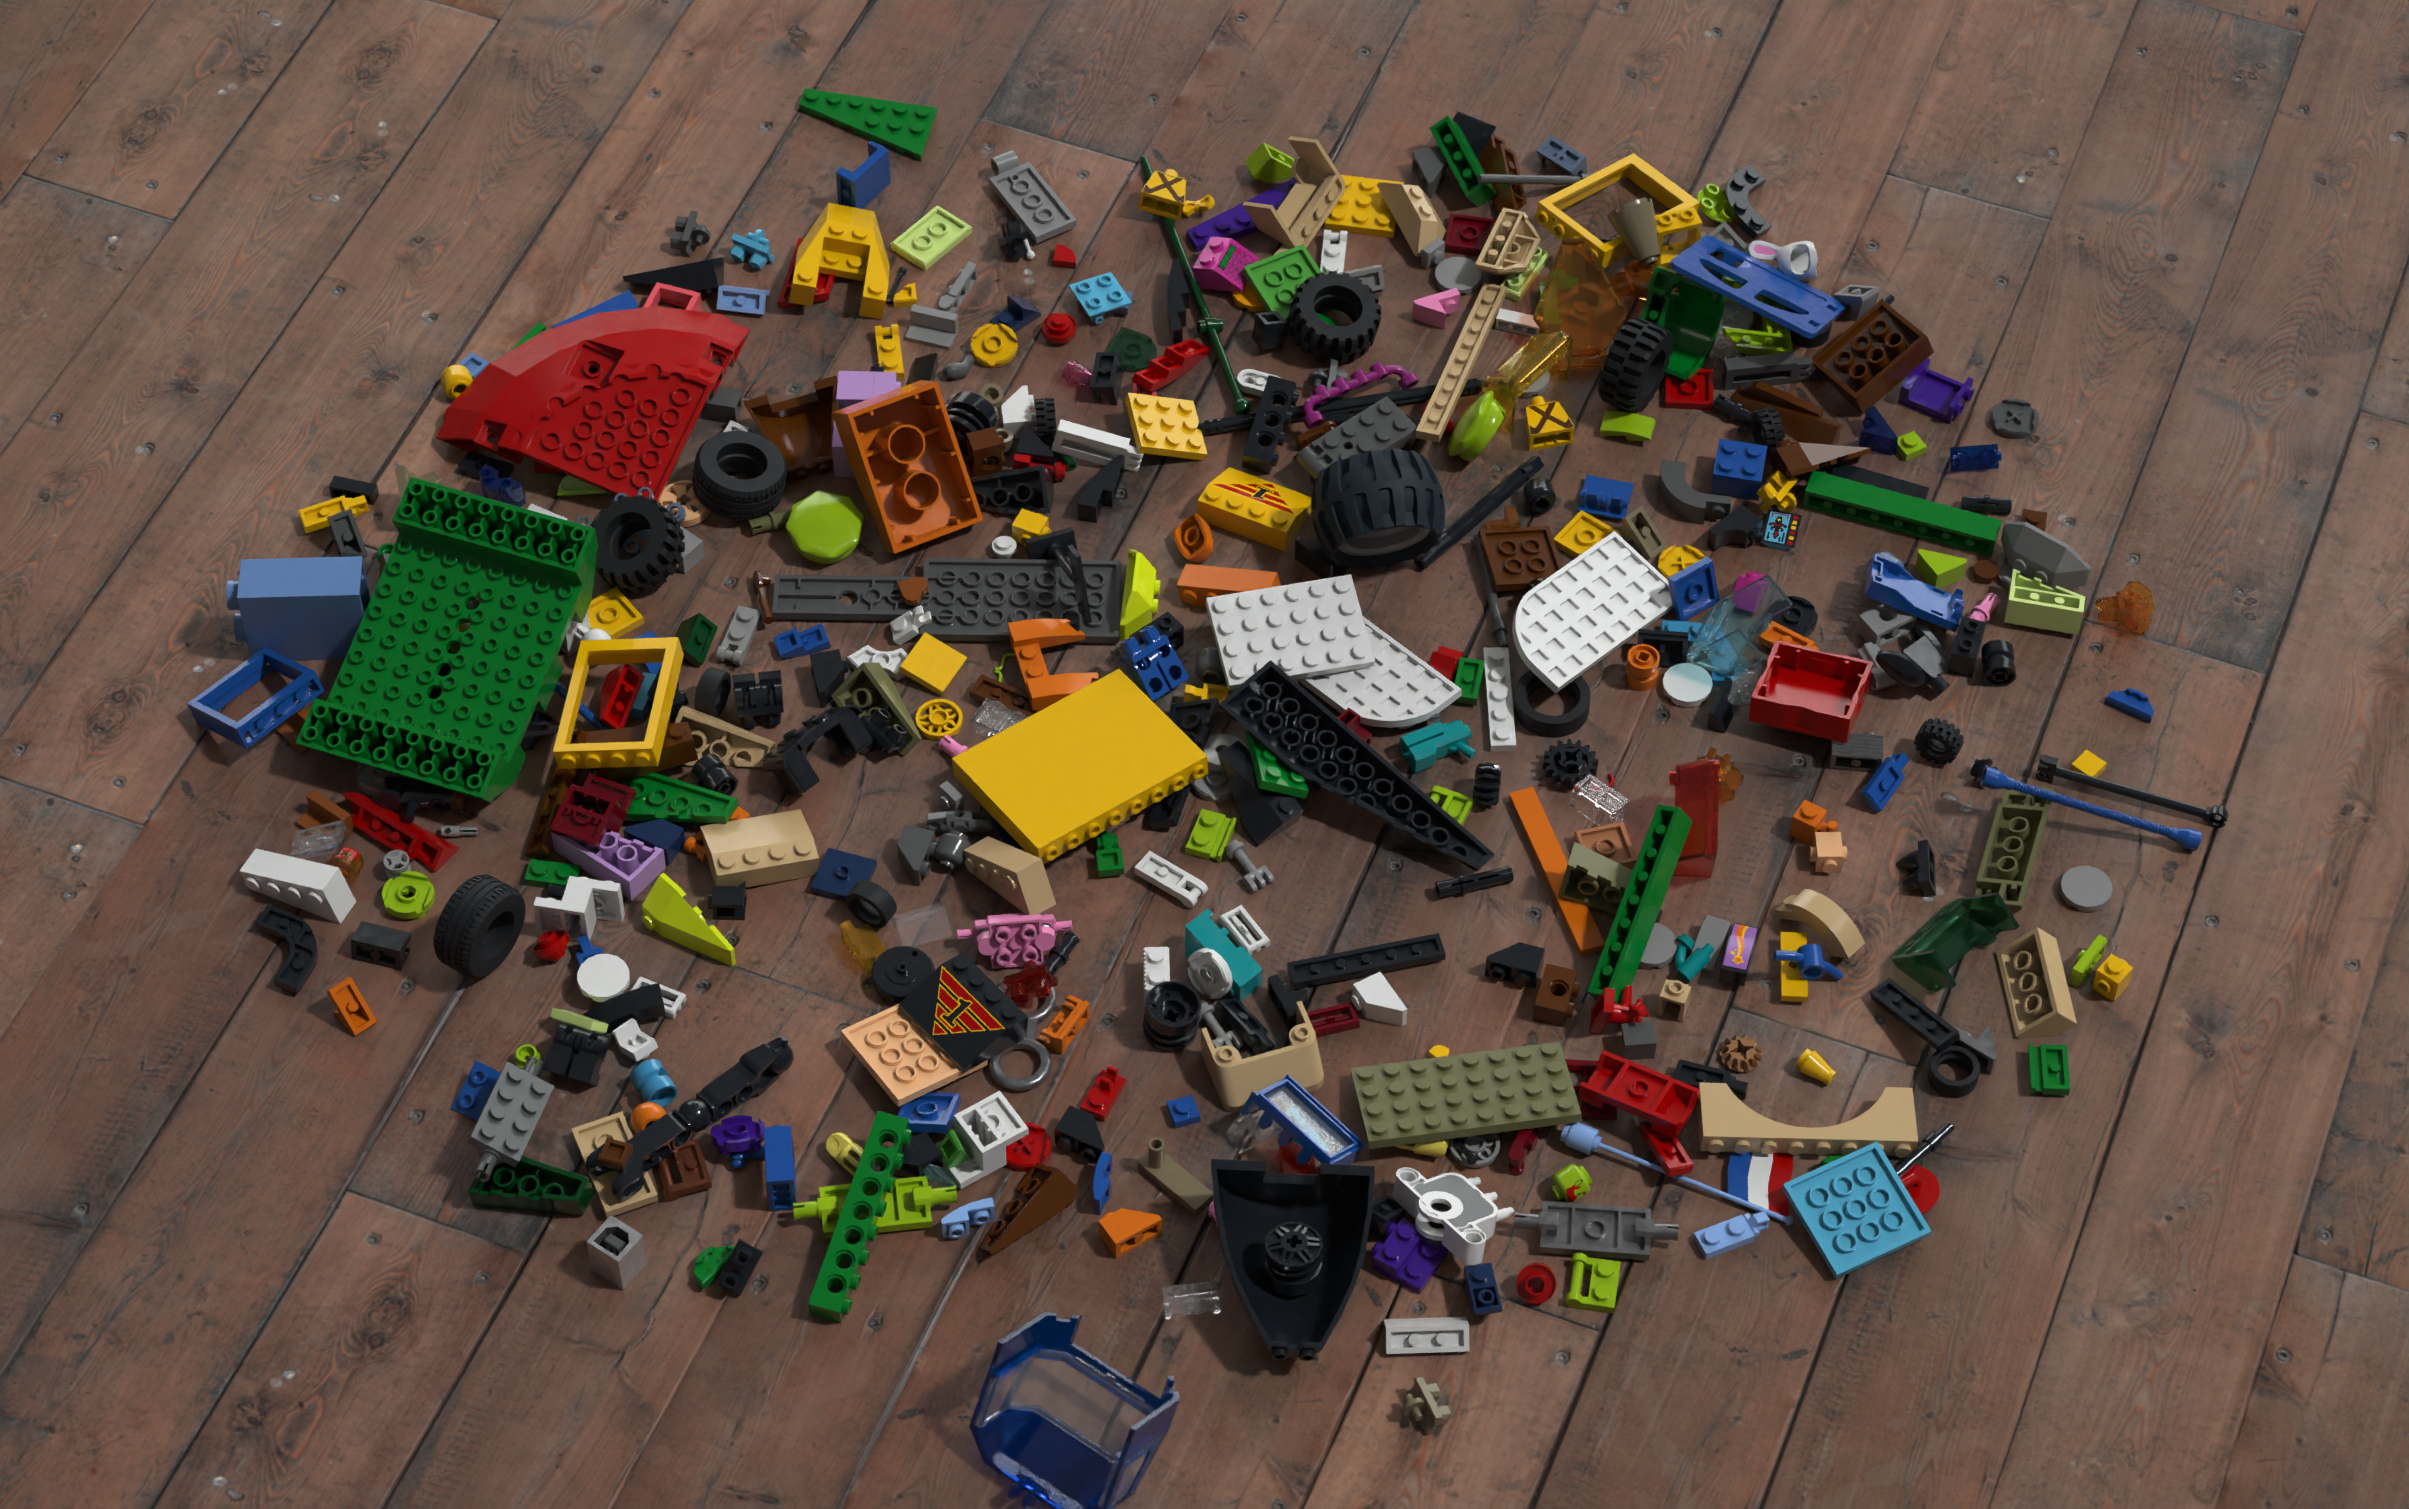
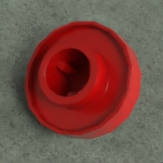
[1042,313,1077,344]
[532,930,570,962]
[1516,1262,1557,1304]

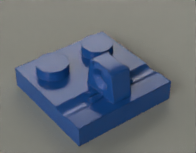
[1668,557,1720,621]
[898,1092,961,1134]

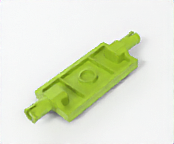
[793,1176,957,1239]

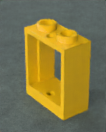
[1651,207,1702,270]

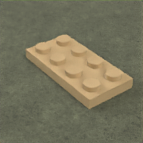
[571,1112,658,1218]

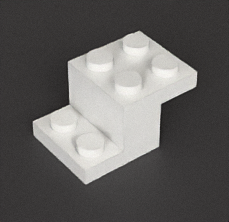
[533,876,625,942]
[935,1091,1029,1189]

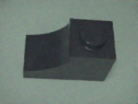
[1707,504,1763,551]
[520,710,560,750]

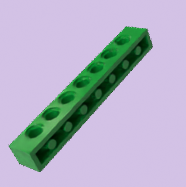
[808,1111,913,1323]

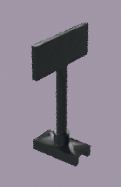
[1025,527,1092,623]

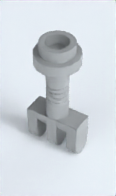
[1226,840,1275,893]
[1199,1002,1243,1049]

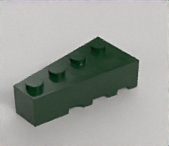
[468,1156,594,1215]

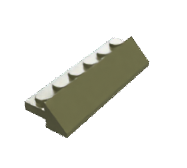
[1972,786,2055,923]

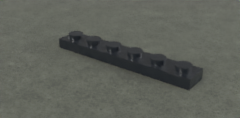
[1287,933,1446,990]

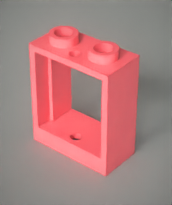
[643,282,702,312]

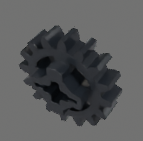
[1543,739,1598,790]

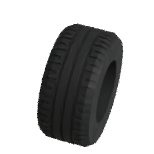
[692,431,787,521]
[433,874,526,978]

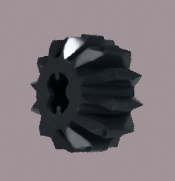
[1473,762,1502,806]

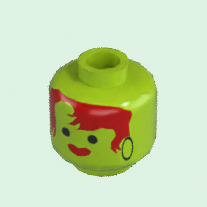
[1550,1164,1592,1203]

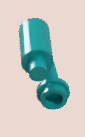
[1675,933,1715,983]

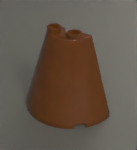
[744,375,838,481]

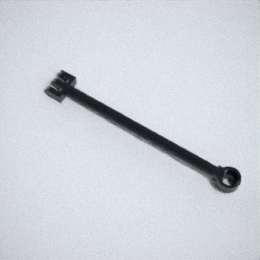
[2035,755,2228,828]

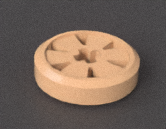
[658,480,710,527]

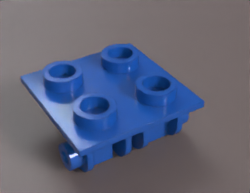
[1577,475,1634,520]
[451,1061,501,1121]

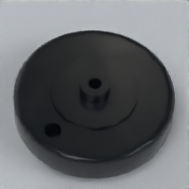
[872,946,935,1003]

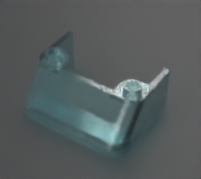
[1686,574,1793,677]

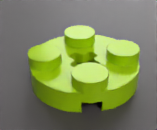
[382,871,435,920]

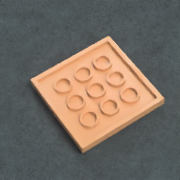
[840,1004,988,1107]

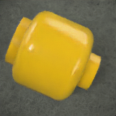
[441,365,473,400]

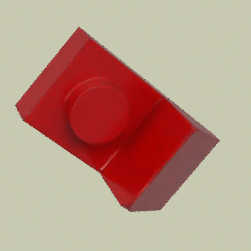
[1429,646,1463,682]

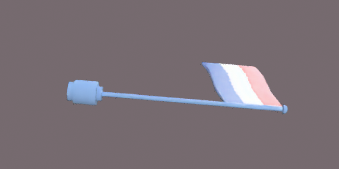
[1560,1122,1793,1226]

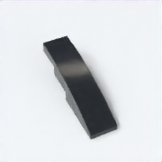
[1167,259,1189,345]

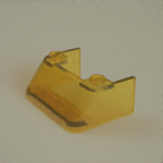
[1481,331,1573,434]

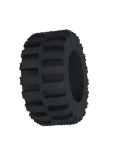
[1287,271,1381,364]
[1598,317,1673,413]
[590,495,685,594]

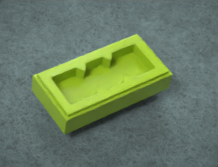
[2069,934,2107,988]

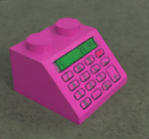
[1193,237,1259,292]

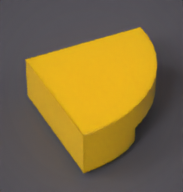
[893,283,917,308]

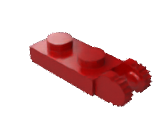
[1639,1121,1694,1177]

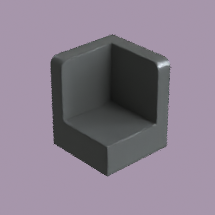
[707,387,743,423]
[1621,1021,1657,1060]

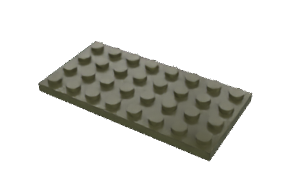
[1351,1042,1581,1149]

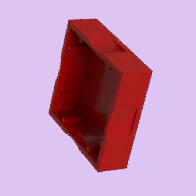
[1748,640,1874,743]

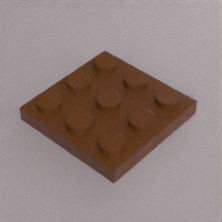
[1477,526,1563,591]

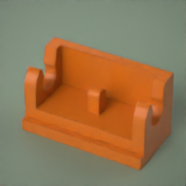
[1037,995,1090,1055]

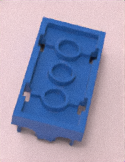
[1864,554,1964,632]

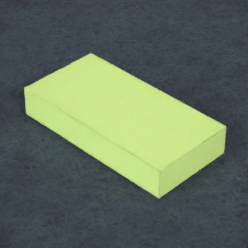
[550,1008,609,1034]

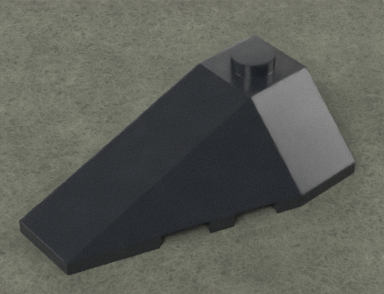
[623,257,724,294]
[1217,740,1304,847]

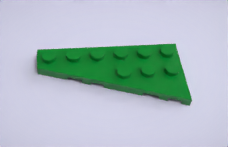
[799,88,937,162]
[593,772,739,823]

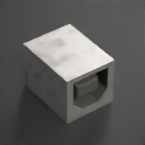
[587,1215,648,1290]

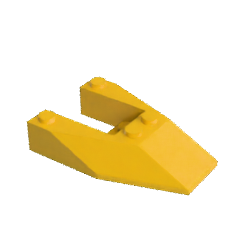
[789,203,890,320]

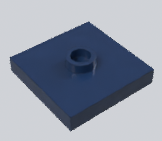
[810,848,877,902]

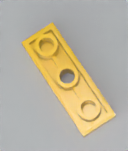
[1780,932,1808,1002]

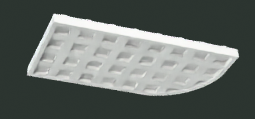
[1512,531,1673,693]
[1297,617,1462,728]

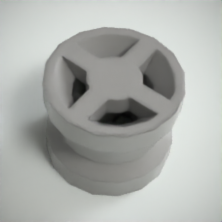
[383,850,411,880]

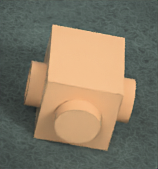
[1809,832,1847,873]

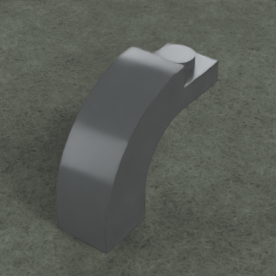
[1659,460,1731,525]

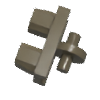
[1401,1377,1452,1435]

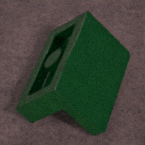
[676,613,718,667]

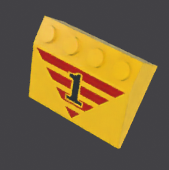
[1198,467,1311,552]

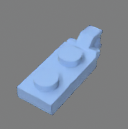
[1693,1211,1770,1259]

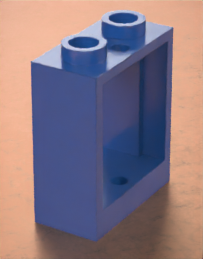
[764,1125,797,1212]

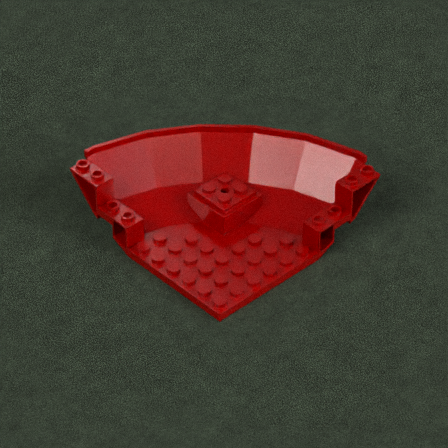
[436,306,750,502]

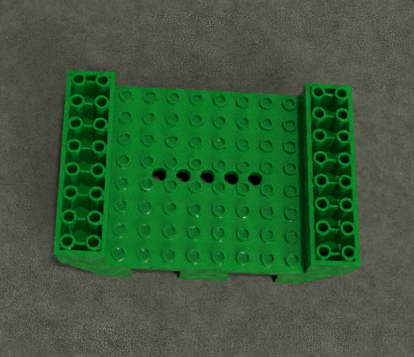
[296,477,598,803]

